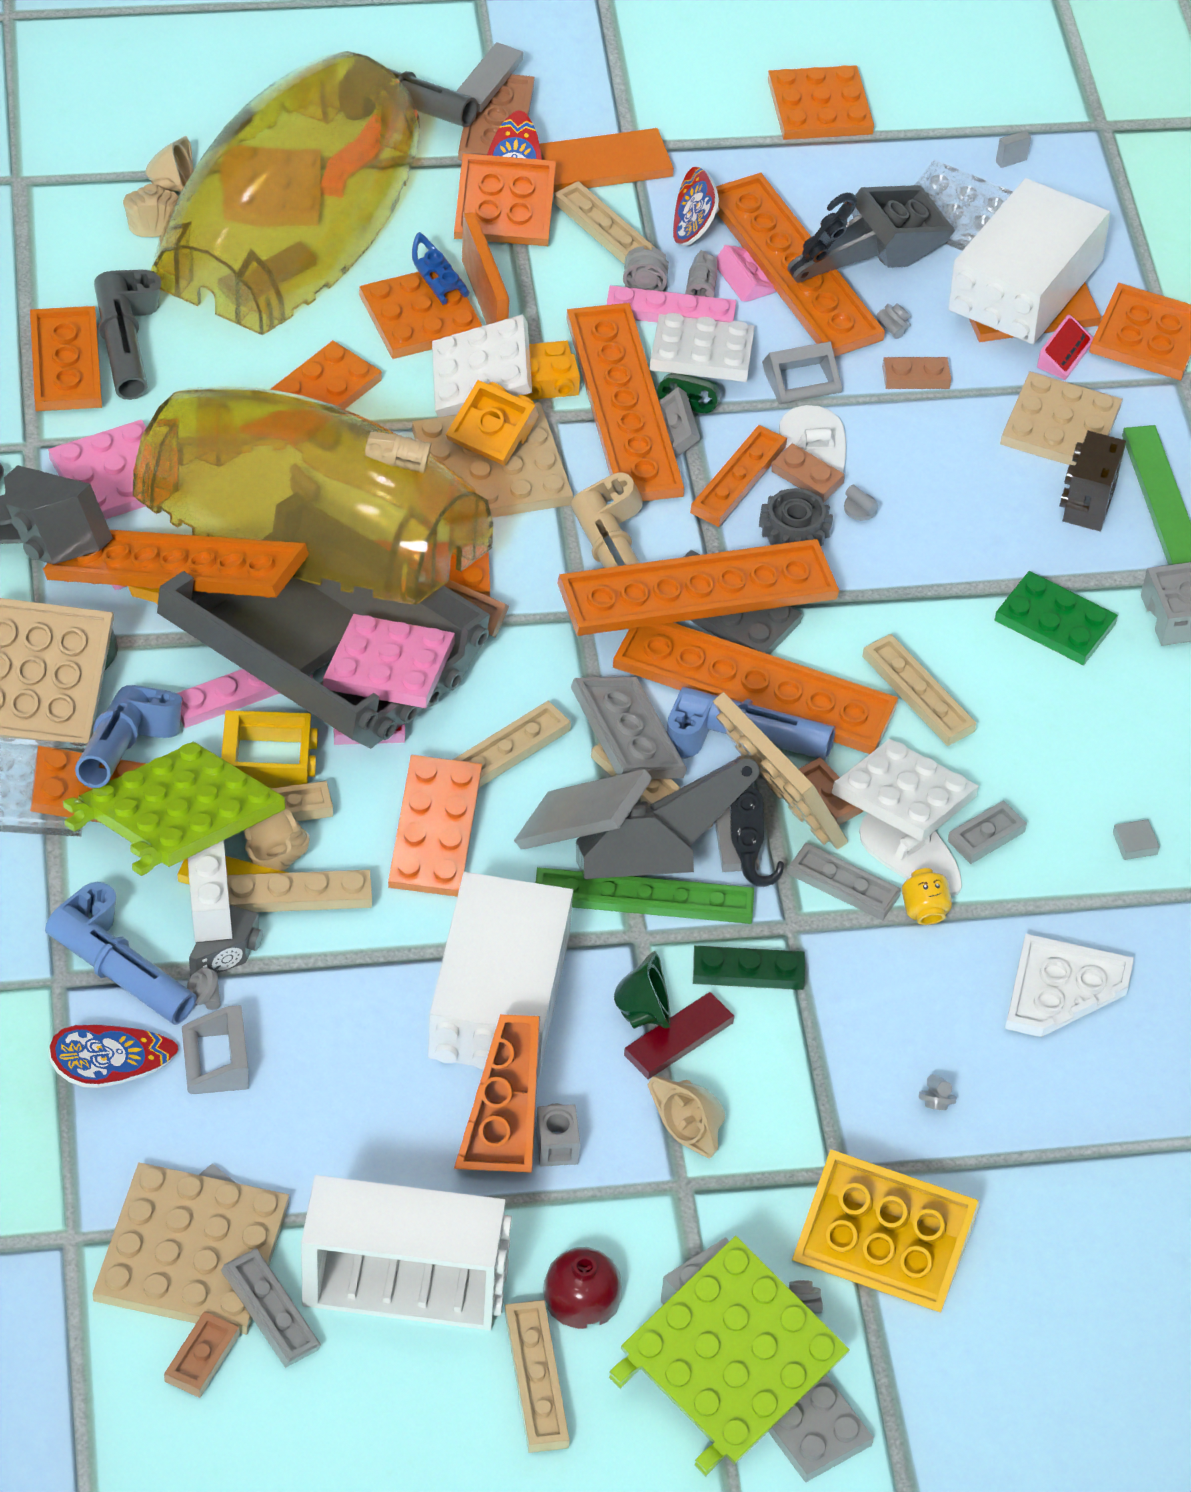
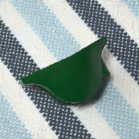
[614,951,671,1029]

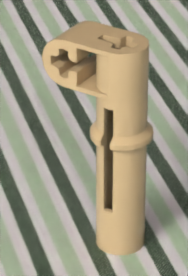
[571,473,643,568]

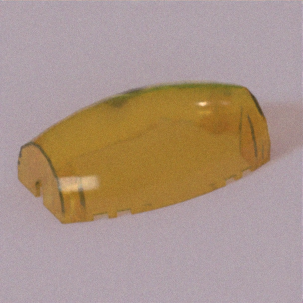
[151,51,420,335]
[133,386,493,605]

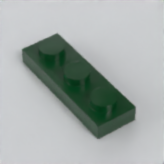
[693,945,805,990]

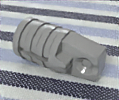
[685,250,717,297]

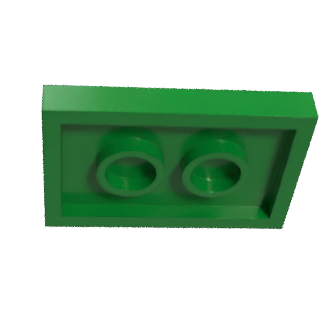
[994,571,1118,666]

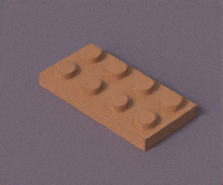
[458,74,535,160]

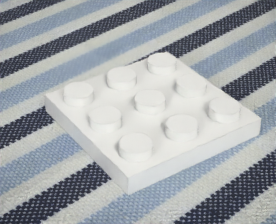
[649,313,755,382]
[432,314,532,417]
[832,739,979,842]

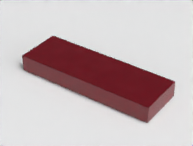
[624,992,734,1080]

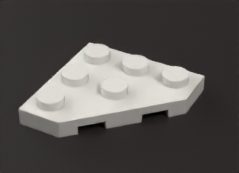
[1005,934,1134,1037]

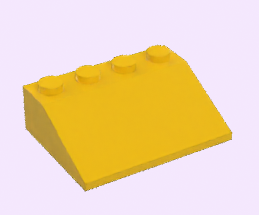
[792,1149,980,1313]

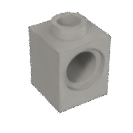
[536,1103,580,1167]

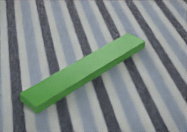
[1122,425,1191,565]
[535,867,754,924]

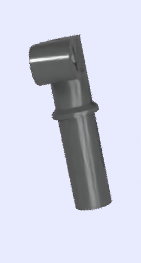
[335,59,478,127]
[94,269,161,400]

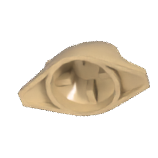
[145,136,194,192]
[647,1076,725,1159]

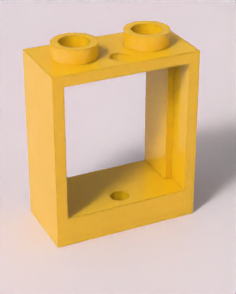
[221,710,318,789]

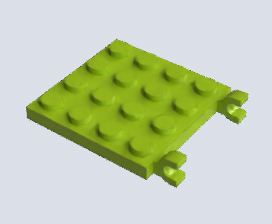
[63,741,285,876]
[609,1235,850,1477]

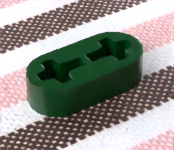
[658,373,721,413]

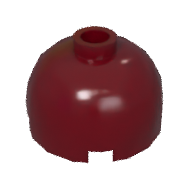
[543,1247,622,1329]

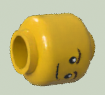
[902,868,952,925]

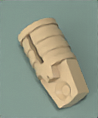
[365,432,431,474]

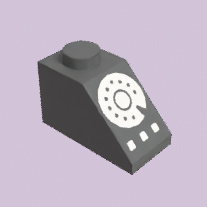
[189,905,263,977]

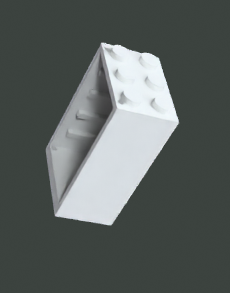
[948,178,1110,345]
[428,871,573,1077]
[301,1175,512,1331]

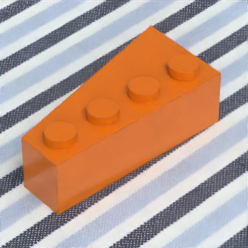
[454,1014,540,1173]

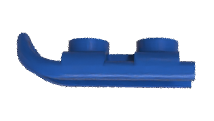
[412,232,470,305]

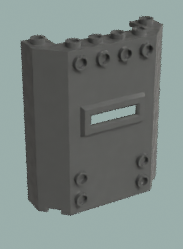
[157,494,490,749]

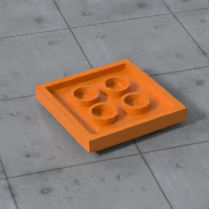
[768,65,874,140]
[454,153,556,246]
[359,271,482,359]
[1089,283,1191,381]

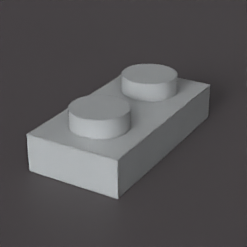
[659,387,700,457]
[948,800,1027,864]

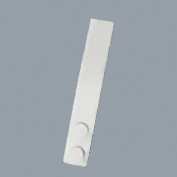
[188,840,232,942]

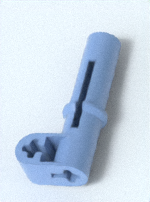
[75,685,182,788]
[667,687,835,760]
[45,882,197,1025]

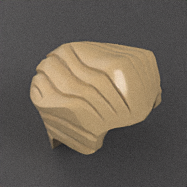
[123,184,179,237]
[244,808,310,871]

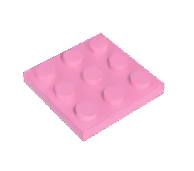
[48,419,181,519]
[323,614,455,708]

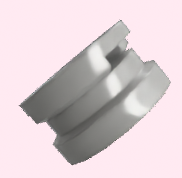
[623,246,669,291]

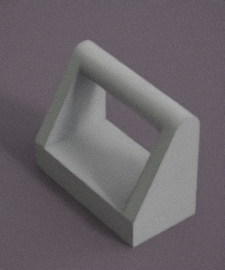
[762,341,842,404]
[182,1005,249,1094]

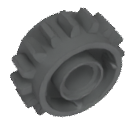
[759,488,833,546]

